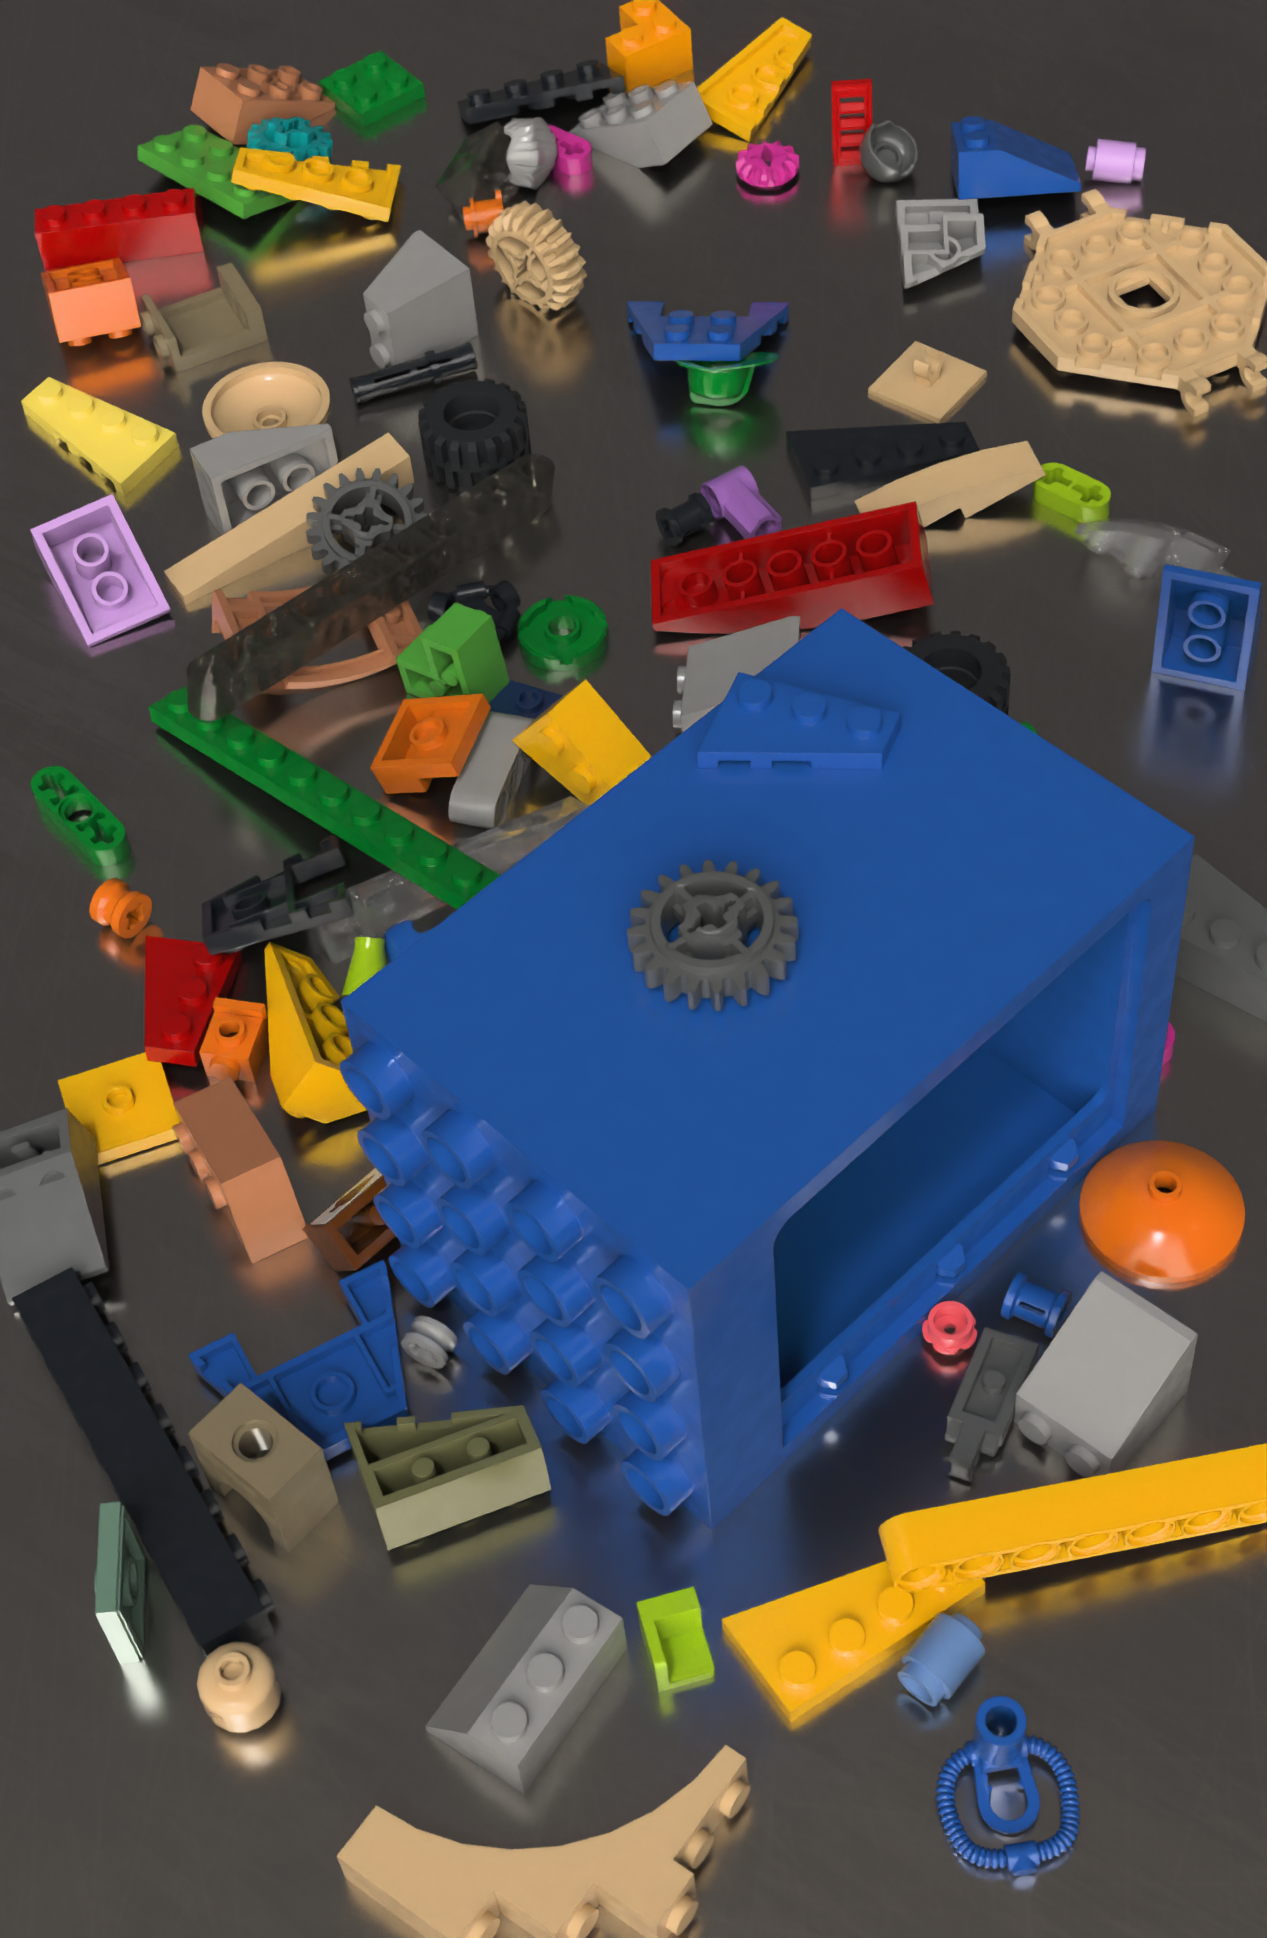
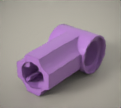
[700,465,782,539]

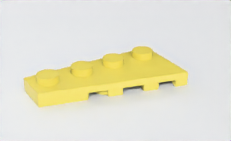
[21,377,179,496]

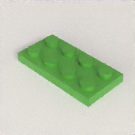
[138,125,294,219]

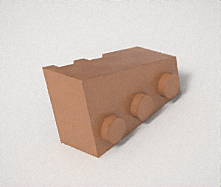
[172,1077,309,1264]

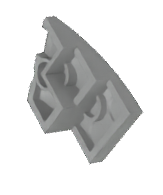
[895,199,986,289]

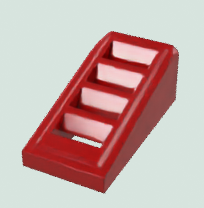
[831,79,872,167]

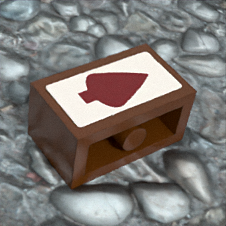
[303,1167,396,1271]

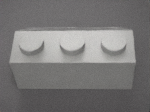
[425,1584,628,1794]

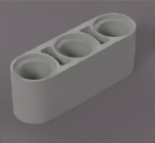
[448,711,535,831]

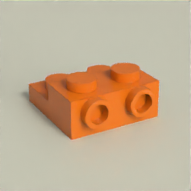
[370,694,491,794]

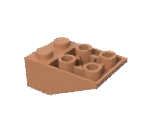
[190,63,336,144]

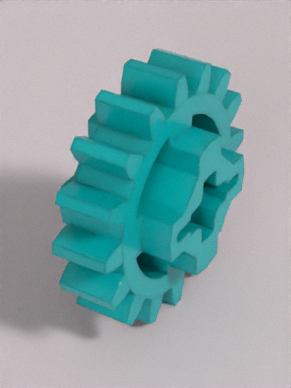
[247,116,333,161]

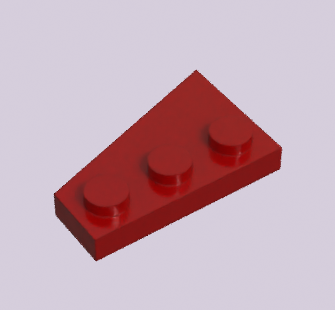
[144,935,242,1067]

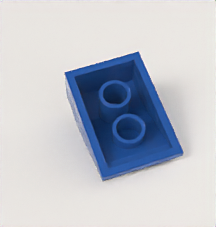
[951,116,1081,200]
[1151,564,1262,691]

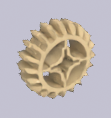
[485,201,587,311]

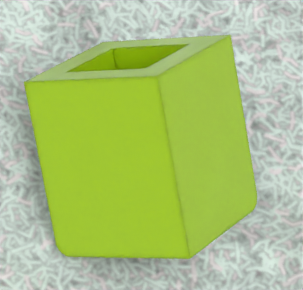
[636,1586,715,1692]

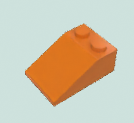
[40,258,141,347]

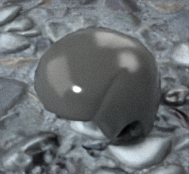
[859,120,919,183]

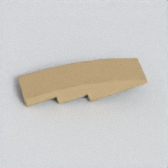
[854,441,1046,527]

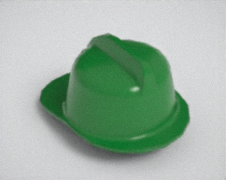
[676,352,779,406]

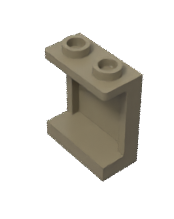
[138,262,268,373]

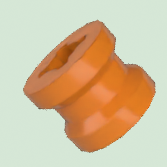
[89,878,152,939]

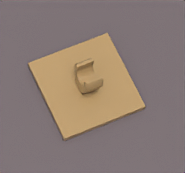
[868,341,987,423]

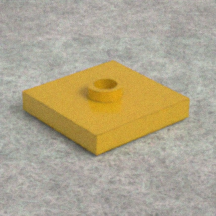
[57,1052,180,1165]

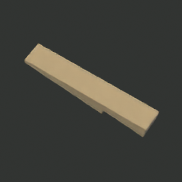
[164,432,414,605]

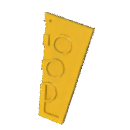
[697,17,812,143]
[231,147,401,222]
[721,1560,986,1722]

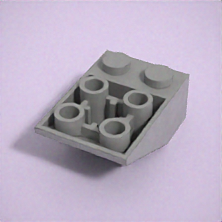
[569,80,713,168]

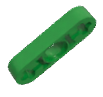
[30,766,130,866]

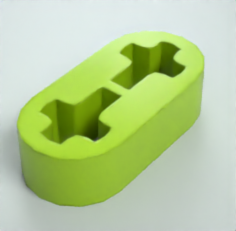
[1032,462,1111,524]

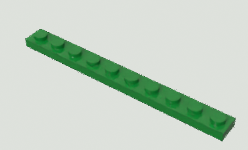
[148,686,501,909]

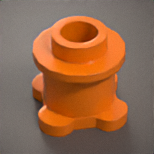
[463,189,503,238]

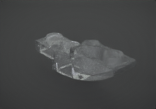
[1075,518,1241,580]

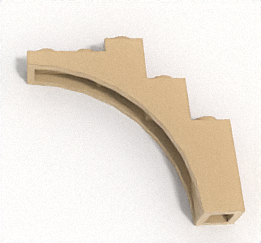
[336,1745,750,1938]

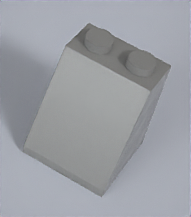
[363,230,479,369]
[673,616,801,733]
[1014,1271,1198,1478]

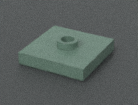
[94,1501,147,1664]

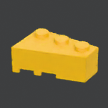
[511,679,652,807]

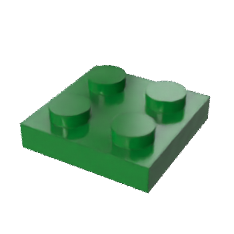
[318,50,425,128]

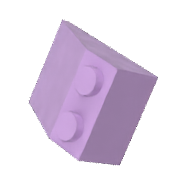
[30,494,171,648]

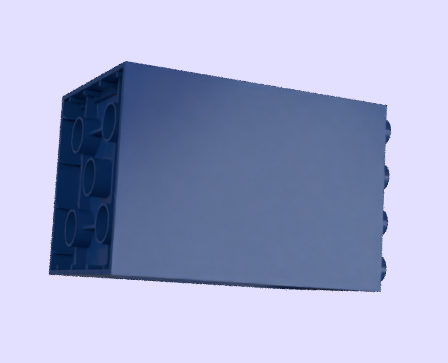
[340,608,1195,1531]

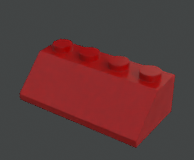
[35,188,204,272]

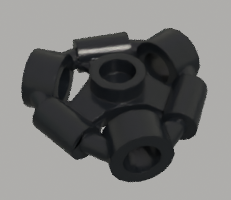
[428,580,521,641]

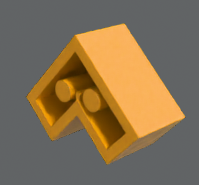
[605,0,693,92]

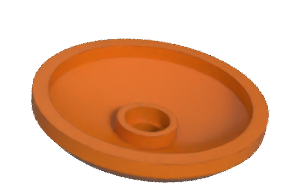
[1079,1140,1245,1284]

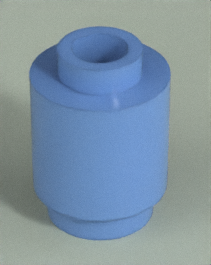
[897,1613,985,1706]

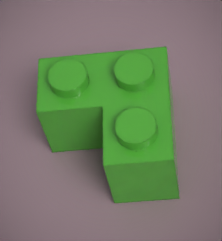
[396,602,510,703]

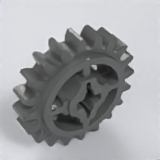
[306,468,429,581]
[627,860,798,1011]

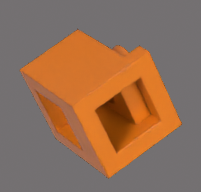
[199,997,269,1083]

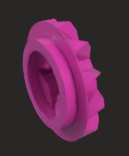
[736,140,799,187]

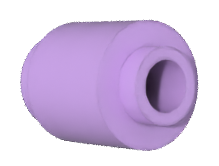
[1085,139,1146,184]

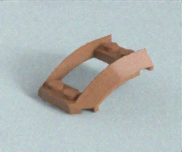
[212,566,423,695]

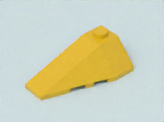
[264,942,367,1124]

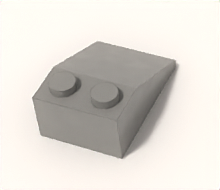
[189,424,338,536]

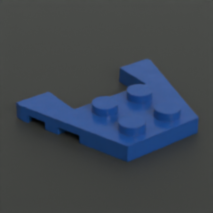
[627,301,789,361]
[188,1260,409,1461]

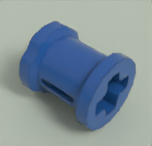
[1001,1271,1072,1339]

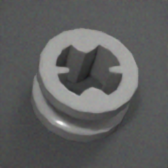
[401,1316,458,1369]

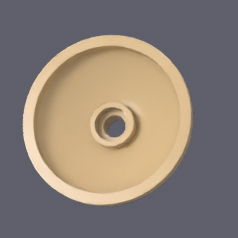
[202,362,331,439]

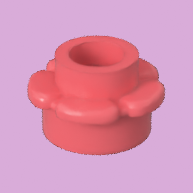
[922,1301,978,1355]

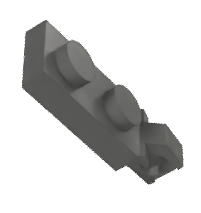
[945,1327,1039,1482]

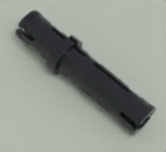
[349,342,478,405]

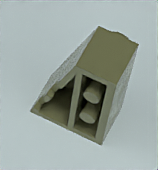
[344,1405,552,1551]

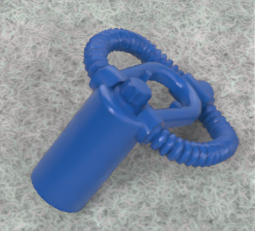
[936,1696,1080,1876]

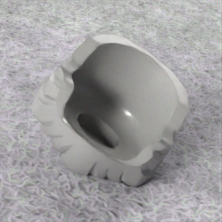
[504,117,558,190]

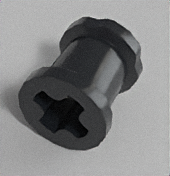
[656,492,715,547]

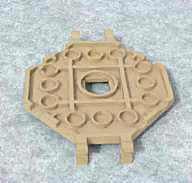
[1012,189,1267,417]

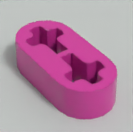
[548,125,593,176]

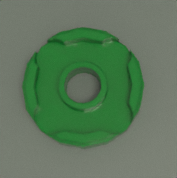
[518,595,609,671]

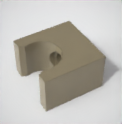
[188,1383,339,1553]

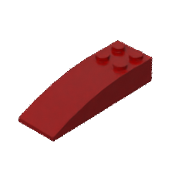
[651,501,934,634]

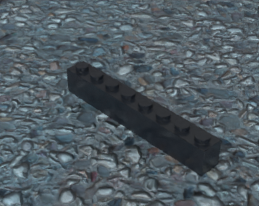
[12,1267,276,1659]

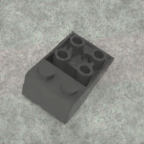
[0,1108,109,1306]

